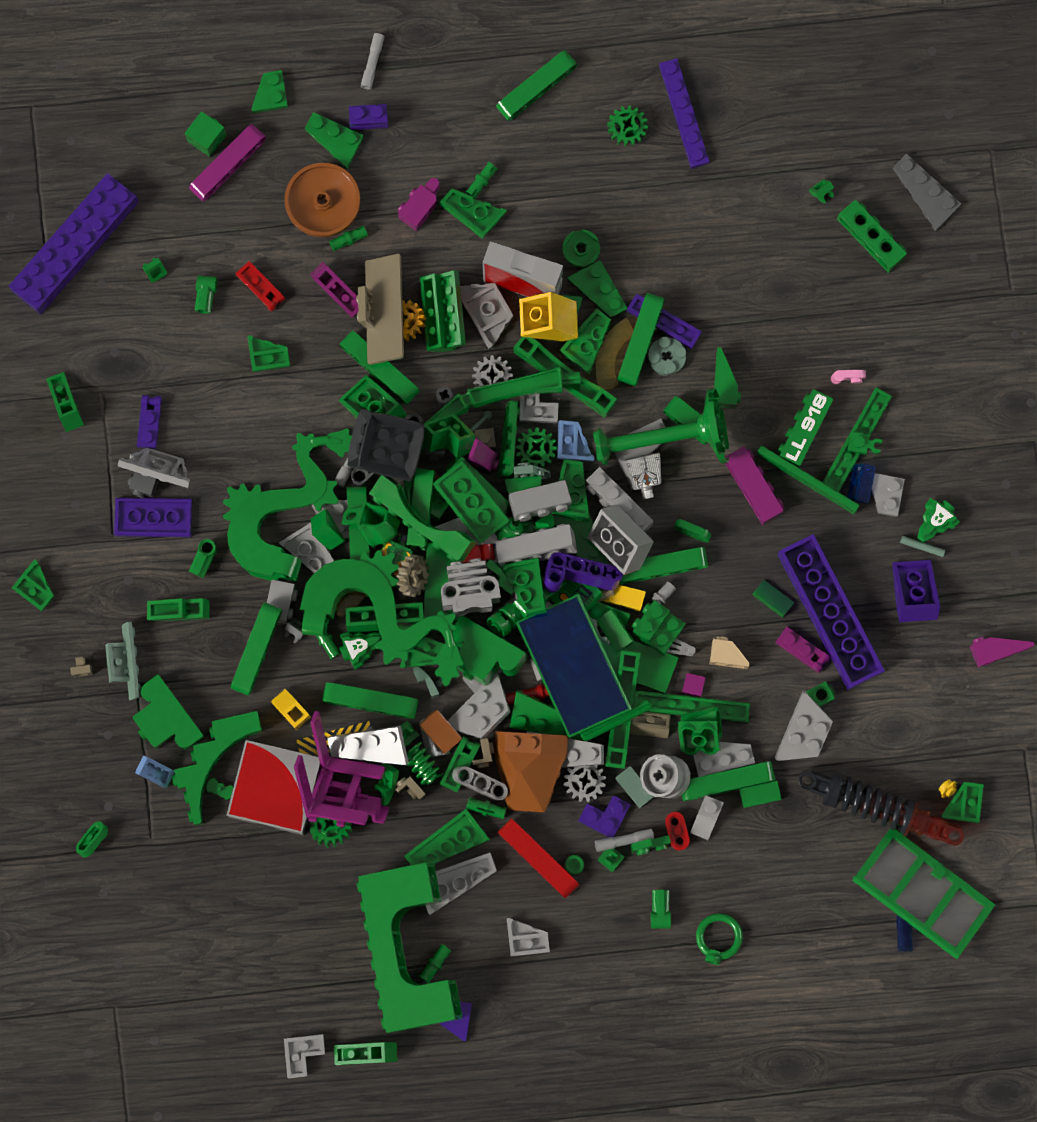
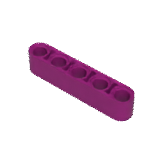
[189,124,267,202]

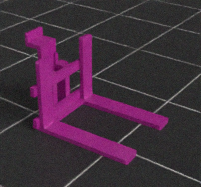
[294,711,389,827]

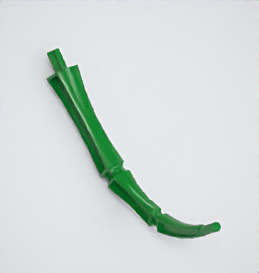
[403,366,581,506]

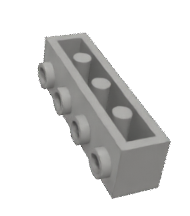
[585,467,653,532]
[496,524,577,569]

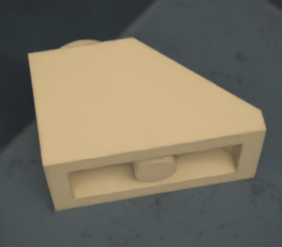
[709,637,749,669]

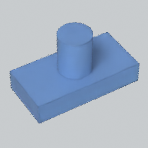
[135,755,174,789]

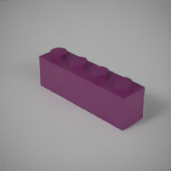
[725,446,784,526]

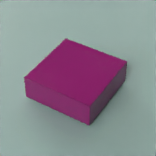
[682,673,705,697]

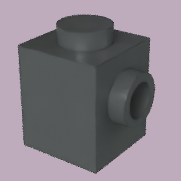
[128,472,159,498]

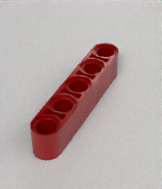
[498,818,579,899]

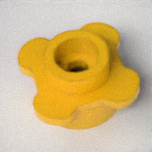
[939,779,957,799]

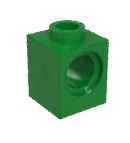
[806,681,835,707]

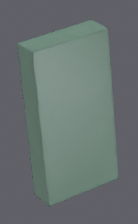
[615,766,654,809]

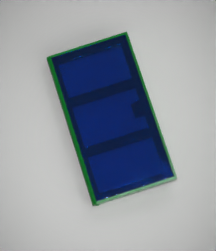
[516,594,633,738]

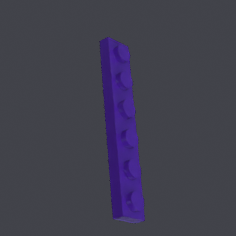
[659,58,709,169]

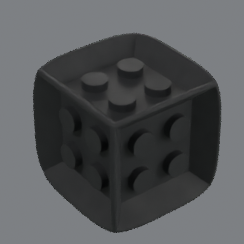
[347,409,425,481]

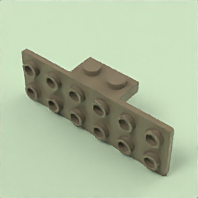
[356,254,404,365]

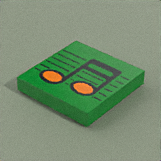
[551,580,604,622]

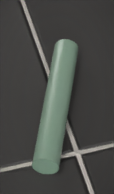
[900,536,945,557]

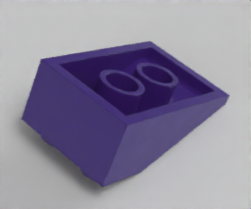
[892,560,940,622]

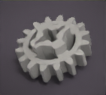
[472,355,513,386]
[564,765,606,803]

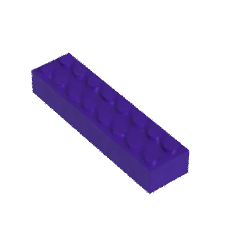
[9,173,139,315]
[777,534,885,691]

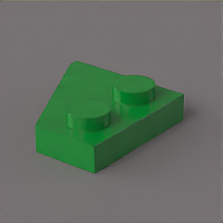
[247,335,290,373]
[12,559,54,612]
[941,782,984,823]

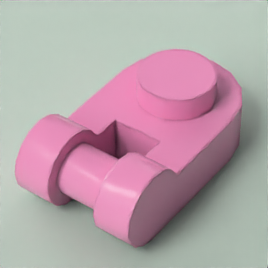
[831,370,866,384]

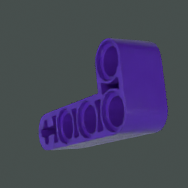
[543,552,623,593]

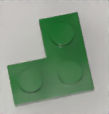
[631,835,671,856]

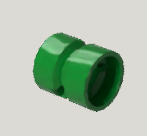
[487,603,523,639]

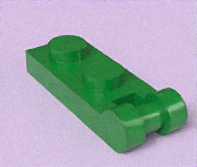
[440,736,481,793]

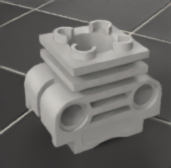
[441,559,501,617]

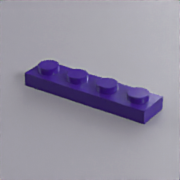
[627,294,702,349]

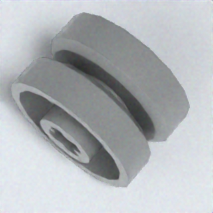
[640,755,690,798]

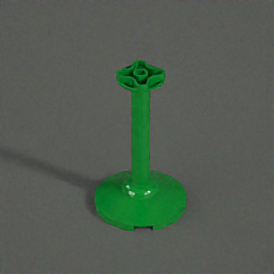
[593,388,729,465]

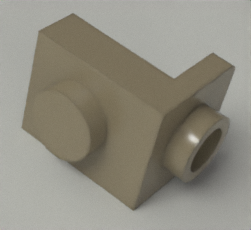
[472,738,495,769]

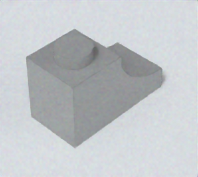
[690,795,723,841]

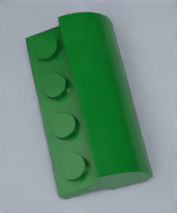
[420,270,466,352]

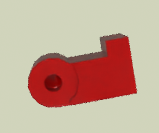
[460,544,496,564]

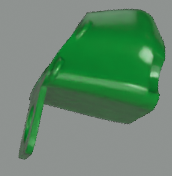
[342,502,400,548]

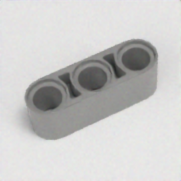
[452,766,508,800]

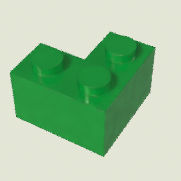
[422,413,475,458]

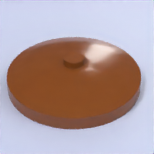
[285,163,360,238]

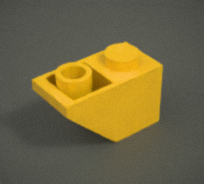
[271,689,311,731]

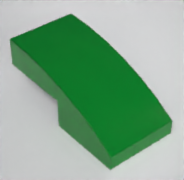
[486,560,515,596]

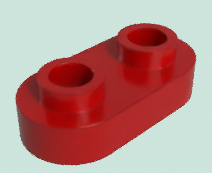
[665,812,690,851]

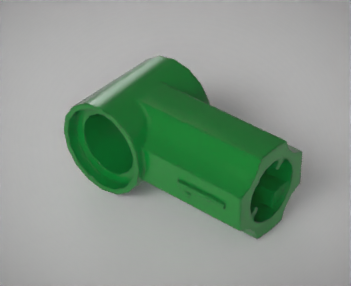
[195,275,217,314]
[189,539,218,578]
[650,890,671,929]

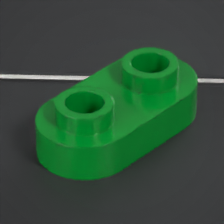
[76,821,108,858]

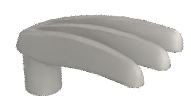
[667,639,695,656]

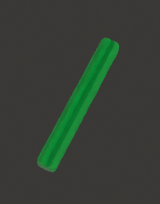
[580,700,652,742]

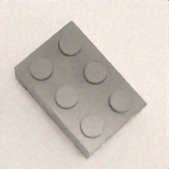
[587,504,654,575]

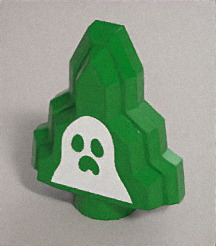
[917,498,960,542]
[339,632,382,670]

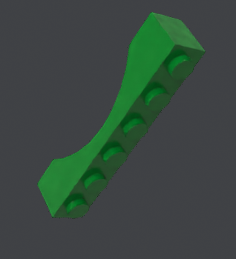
[514,337,617,418]
[369,475,477,562]
[605,650,640,769]

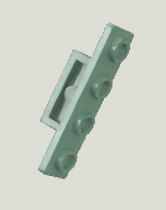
[105,622,141,700]

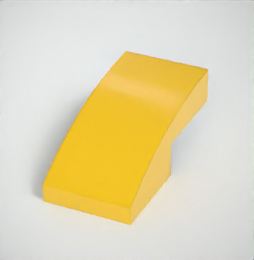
[603,585,646,611]

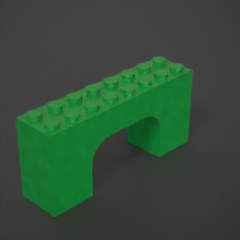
[357,862,463,1033]

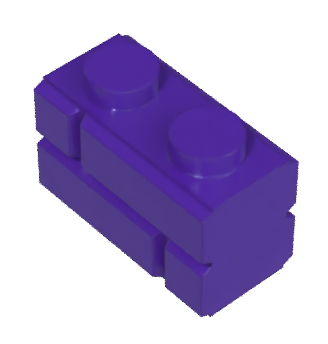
[349,104,388,130]

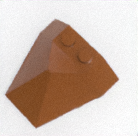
[494,731,568,812]

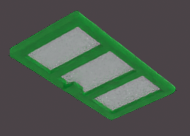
[852,829,995,960]

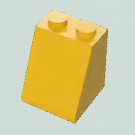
[519,292,578,342]

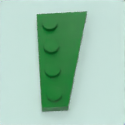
[497,400,519,479]
[510,689,585,741]

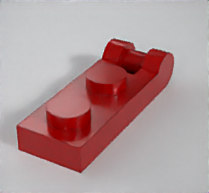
[235,261,285,312]

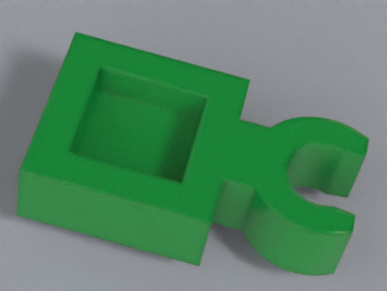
[847,431,882,455]

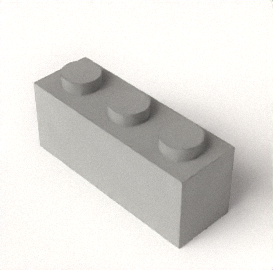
[508,480,571,522]

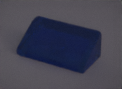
[847,463,876,504]
[896,912,913,952]

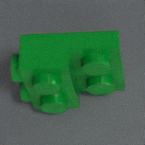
[632,600,686,656]

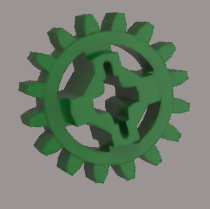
[607,105,648,147]
[516,427,557,468]
[310,817,352,848]

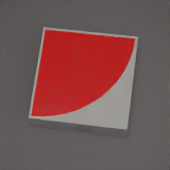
[483,241,563,297]
[226,740,321,835]

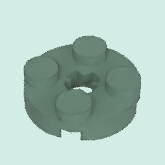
[648,337,686,376]

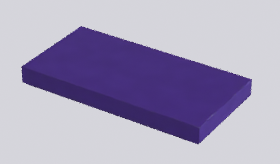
[114,498,192,538]

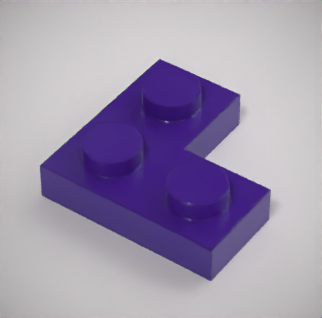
[578,795,630,837]

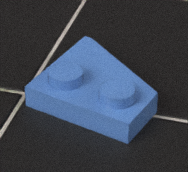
[557,420,594,462]

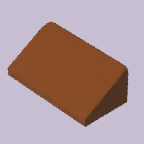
[419,710,462,754]

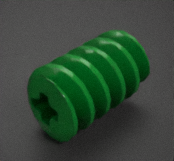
[406,742,443,786]

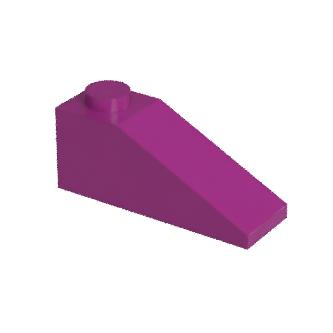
[310,261,359,317]
[469,439,500,475]
[970,636,1035,668]

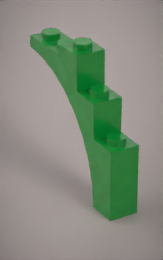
[172,711,263,826]

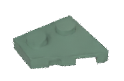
[514,463,551,479]

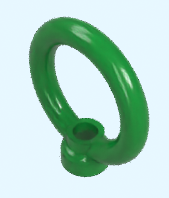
[696,913,743,965]

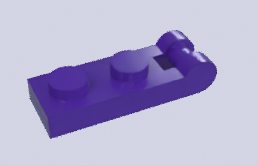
[137,395,162,449]

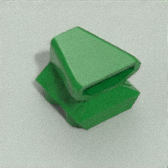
[678,707,723,755]

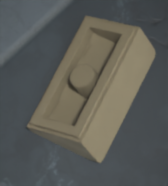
[630,712,671,738]

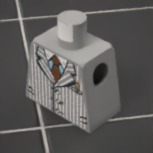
[620,453,661,499]

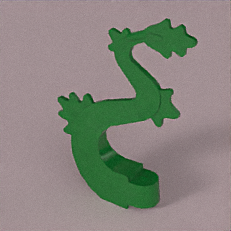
[223,428,352,582]
[300,550,464,686]

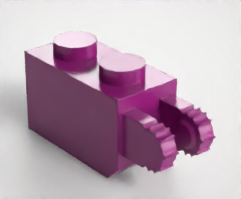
[398,178,440,232]

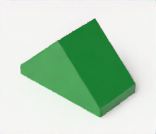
[311,508,346,551]

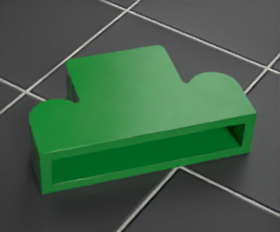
[453,615,528,686]
[133,675,205,750]

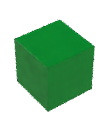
[185,111,227,157]

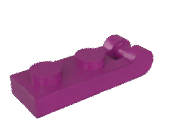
[775,627,831,673]

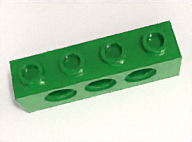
[837,200,907,273]

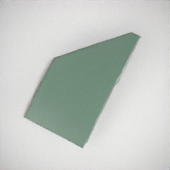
[412,667,439,699]

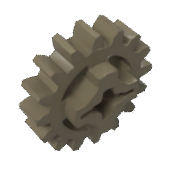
[397,554,429,597]

